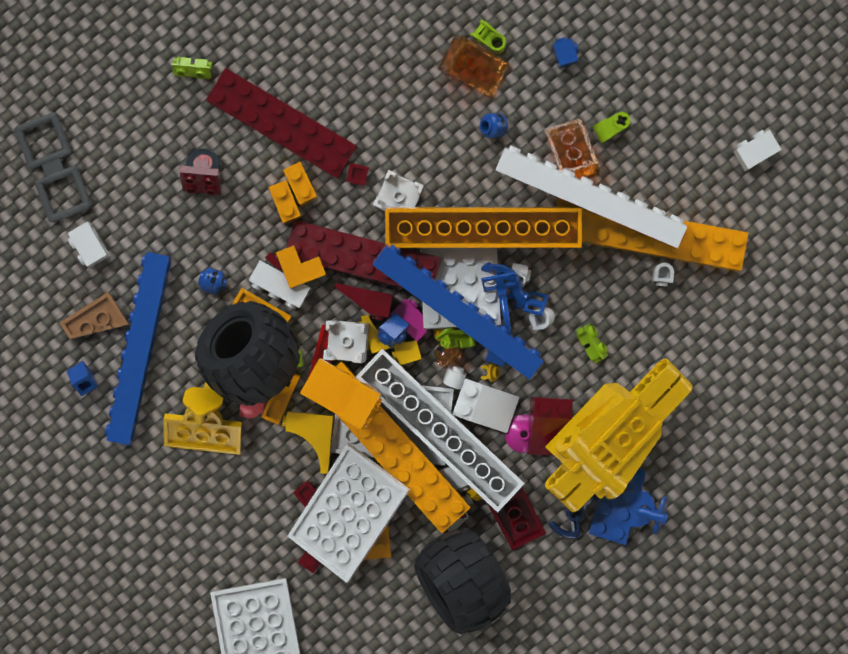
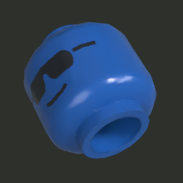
[479,113,508,138]
[198,268,227,295]

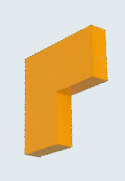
[276,246,326,289]

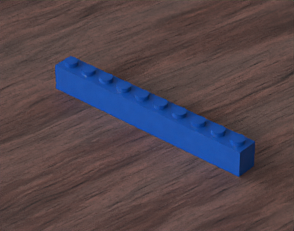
[373,244,543,380]
[105,252,172,445]

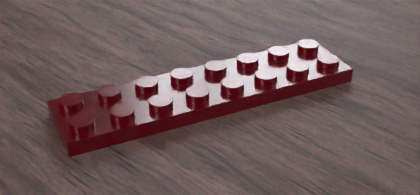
[206,68,357,179]
[286,220,442,289]

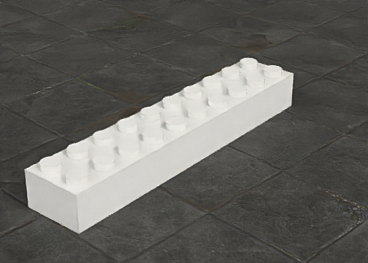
[496,145,687,248]
[356,349,525,512]

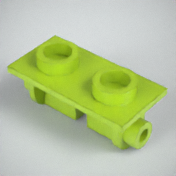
[171,57,212,79]
[576,323,608,363]
[435,328,476,349]

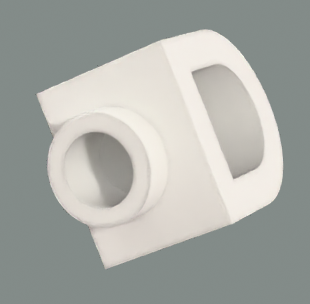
[511,263,531,288]
[652,263,674,287]
[529,307,555,330]
[443,366,467,389]

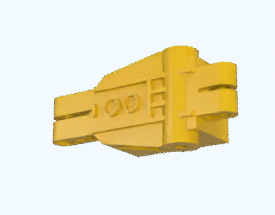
[545,359,693,512]

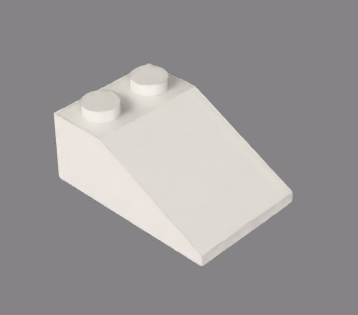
[452,378,519,433]

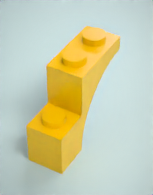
[359,315,422,365]

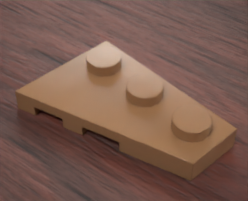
[60,292,130,339]

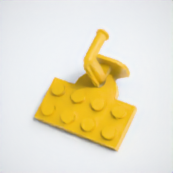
[163,382,242,455]

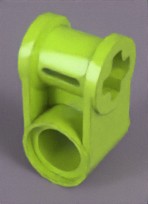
[470,19,506,54]
[592,112,631,143]

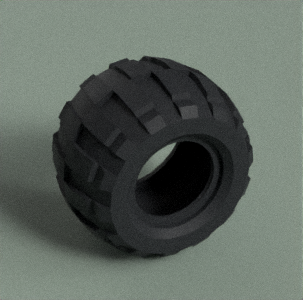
[195,301,301,406]
[414,528,512,635]

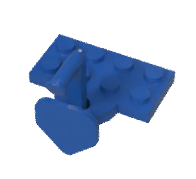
[589,469,668,545]

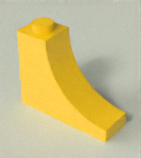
[282,411,334,474]

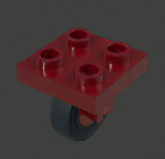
[179,149,222,196]

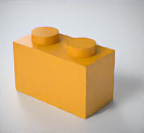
[283,162,318,206]
[268,180,302,224]

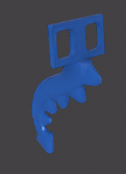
[481,262,549,316]
[481,272,518,336]

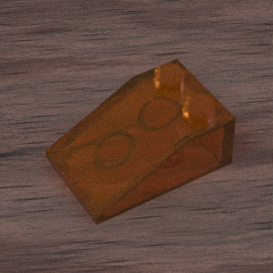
[438,35,509,98]
[544,118,600,179]

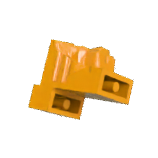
[300,358,383,430]

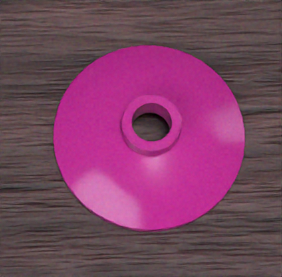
[505,415,529,453]

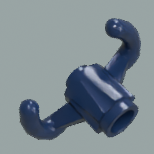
[549,494,596,539]

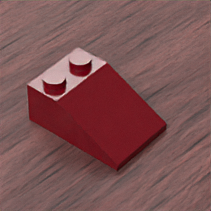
[335,283,393,321]
[527,397,573,455]
[488,486,546,550]

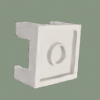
[373,170,424,212]
[323,320,369,363]

